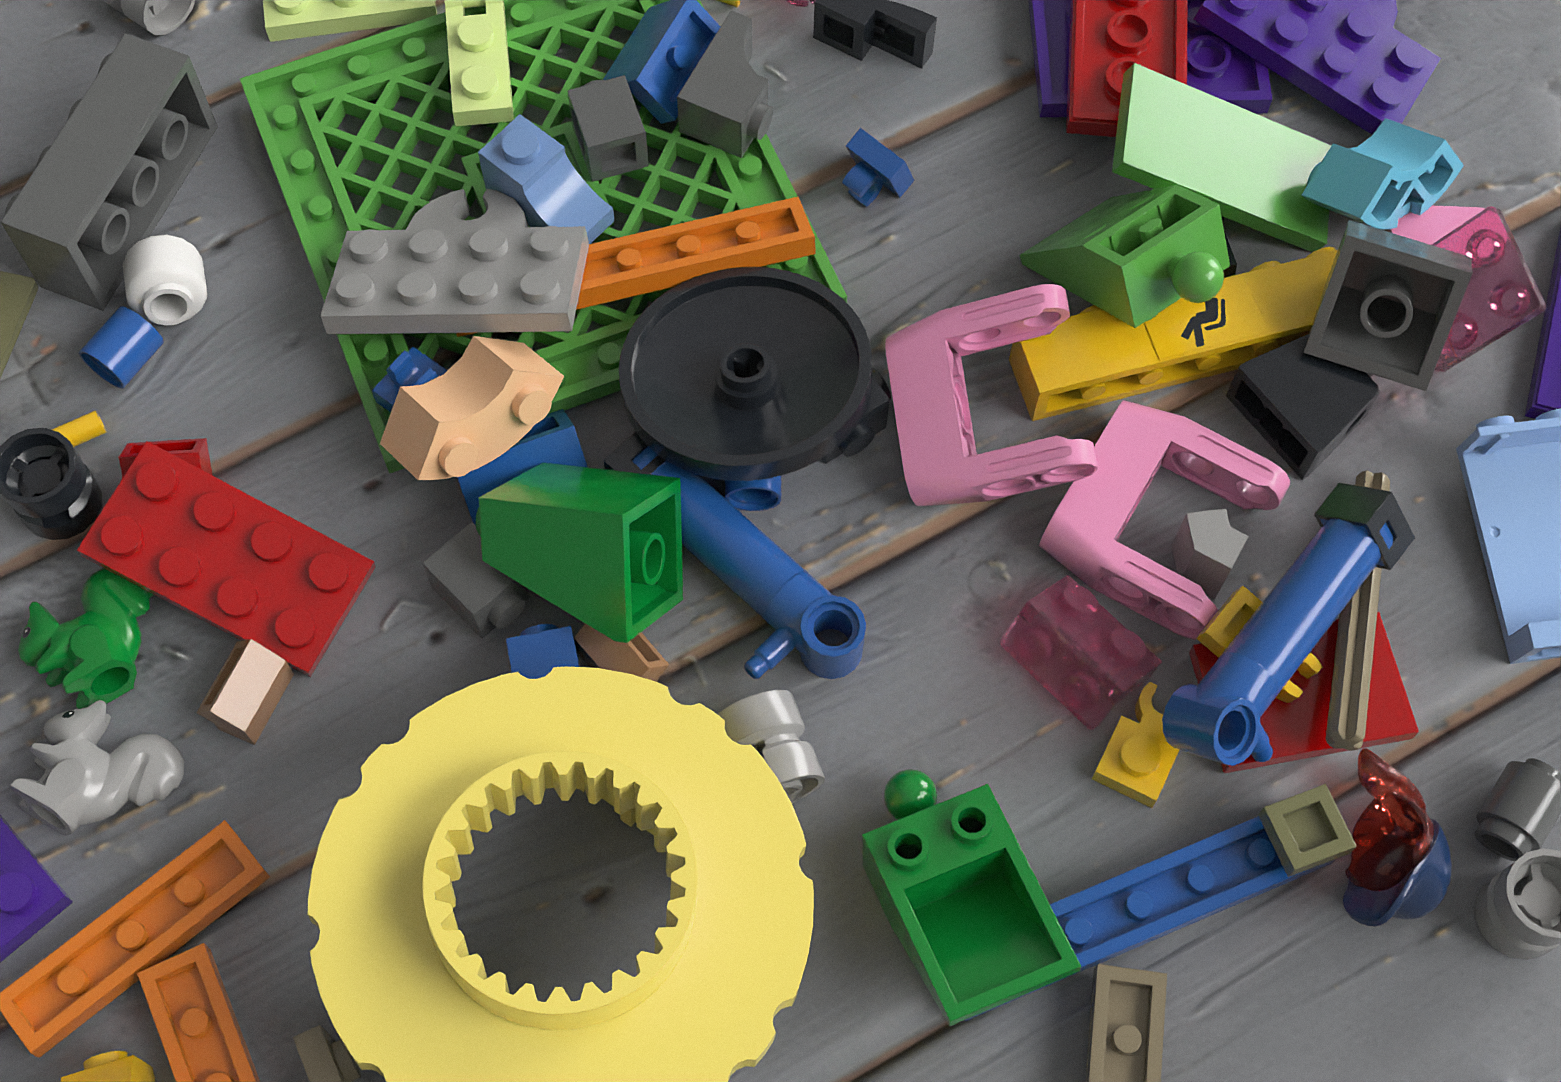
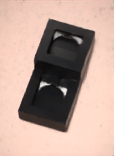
[813,0,937,69]

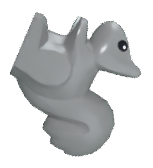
[10,700,184,836]

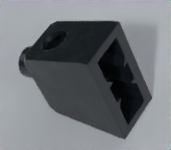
[1226,334,1380,480]

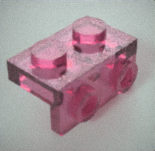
[1000,575,1162,730]

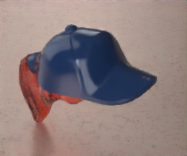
[1343,748,1452,927]

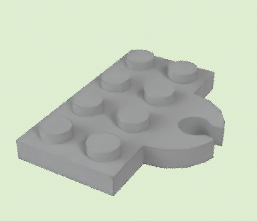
[320,189,589,334]

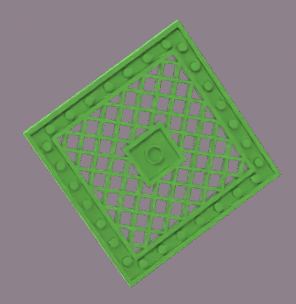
[239,0,847,474]

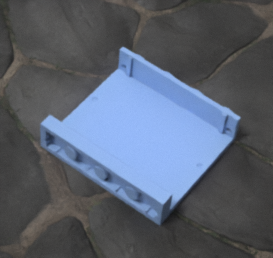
[1456,408,1561,664]

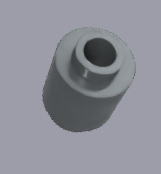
[1475,758,1561,862]

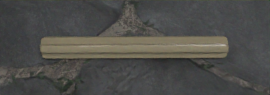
[1326,470,1390,751]

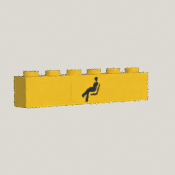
[1009,247,1338,421]

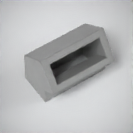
[1171,509,1249,599]

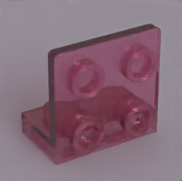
[1431,206,1546,372]

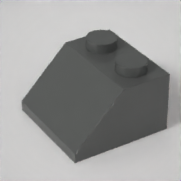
[1303,220,1473,391]

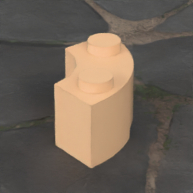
[380,336,564,480]

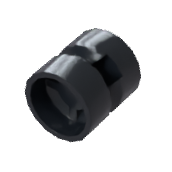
[0,428,102,540]

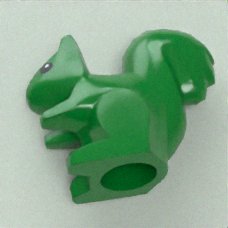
[18,568,154,709]

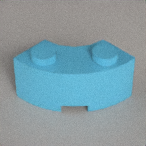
[1302,118,1464,229]

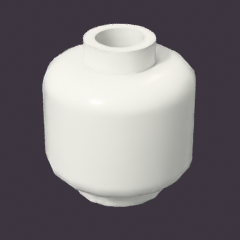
[123,235,207,326]

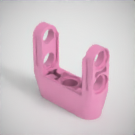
[885,284,1098,506]
[1039,400,1290,640]

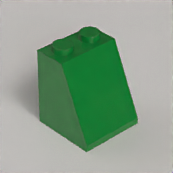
[476,462,683,643]

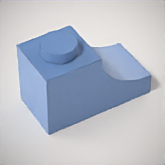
[478,114,614,244]

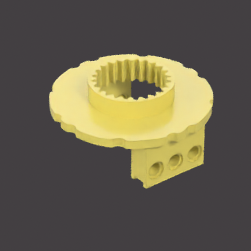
[308,666,814,1082]

